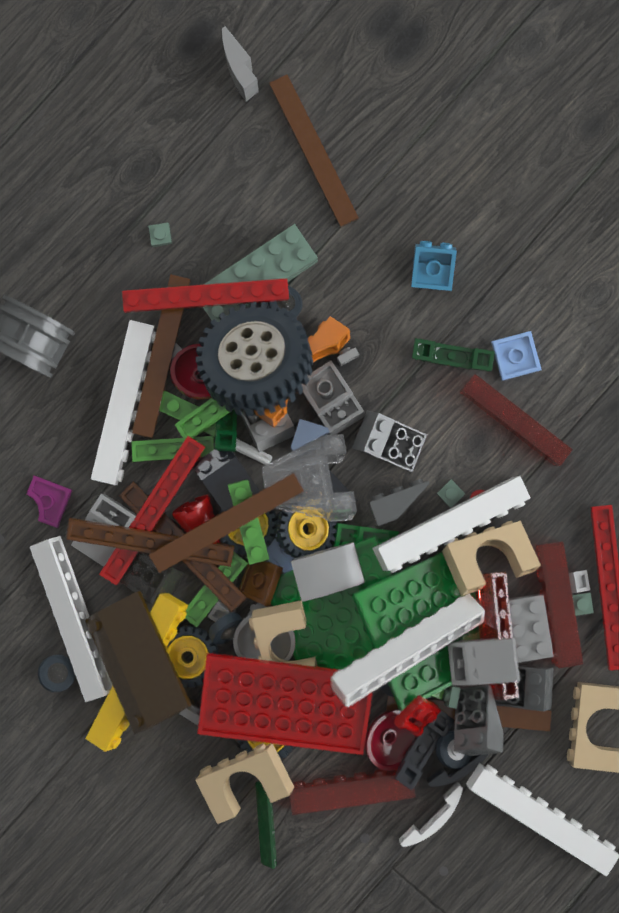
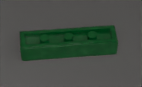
[255,781,277,869]

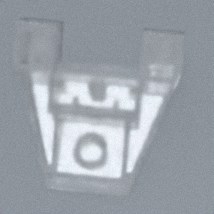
[262,434,357,521]

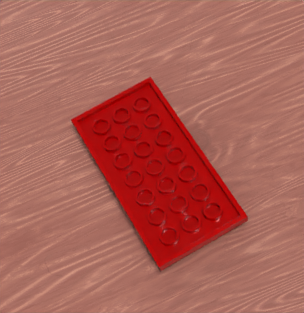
[198,653,372,755]

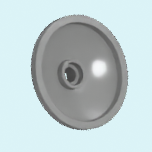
[233,615,295,661]

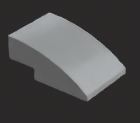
[222,26,259,102]
[302,361,365,437]
[291,542,365,602]

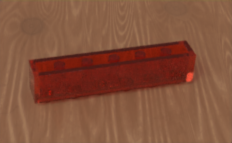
[460,374,573,467]
[534,541,584,668]
[476,571,519,700]
[290,769,416,815]

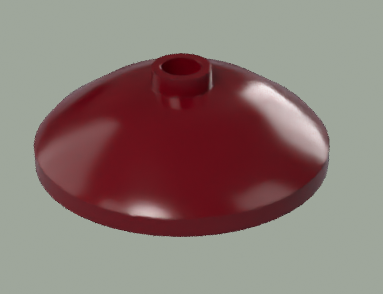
[170,344,212,399]
[365,709,416,771]

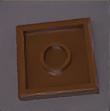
[239,560,283,607]

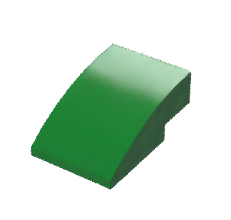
[331,523,399,548]

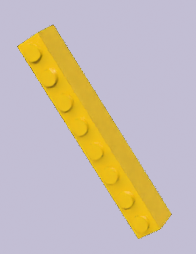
[85,593,188,752]

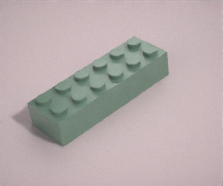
[203,224,318,322]

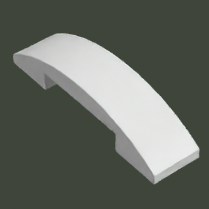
[399,781,463,847]

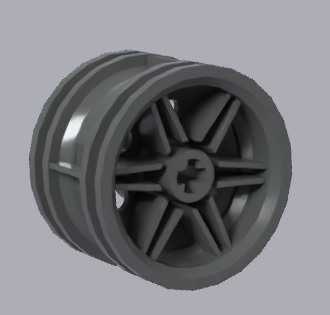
[0,295,75,378]

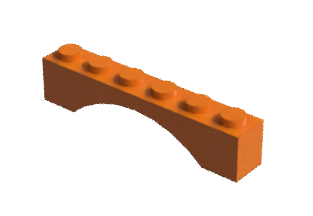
[254,316,350,428]

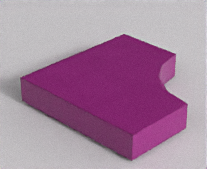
[26,475,73,528]

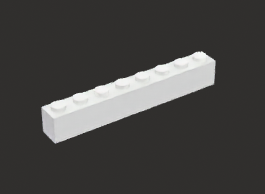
[91,320,156,485]
[372,476,530,573]
[30,536,113,702]
[331,594,485,707]
[466,763,619,877]

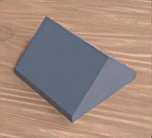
[291,419,330,452]

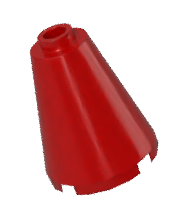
[172,494,221,543]

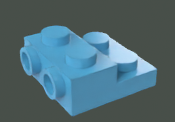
[411,241,457,291]

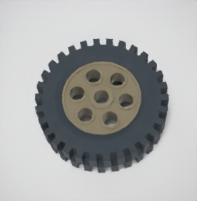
[196,302,313,416]

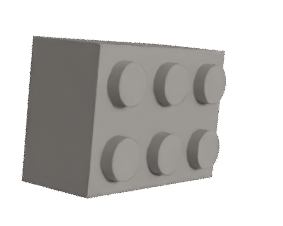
[499,594,554,663]

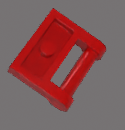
[394,695,441,737]

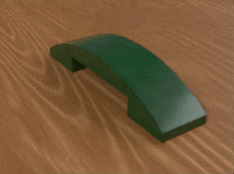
[412,338,495,372]
[215,409,237,452]

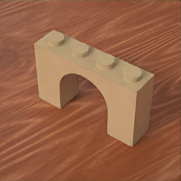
[442,521,541,596]
[249,601,318,667]
[567,682,619,773]
[195,743,294,824]

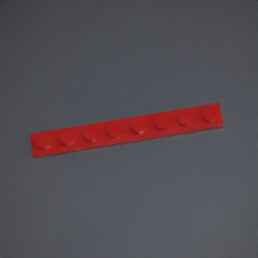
[122,278,289,313]
[99,436,206,585]
[590,505,619,671]

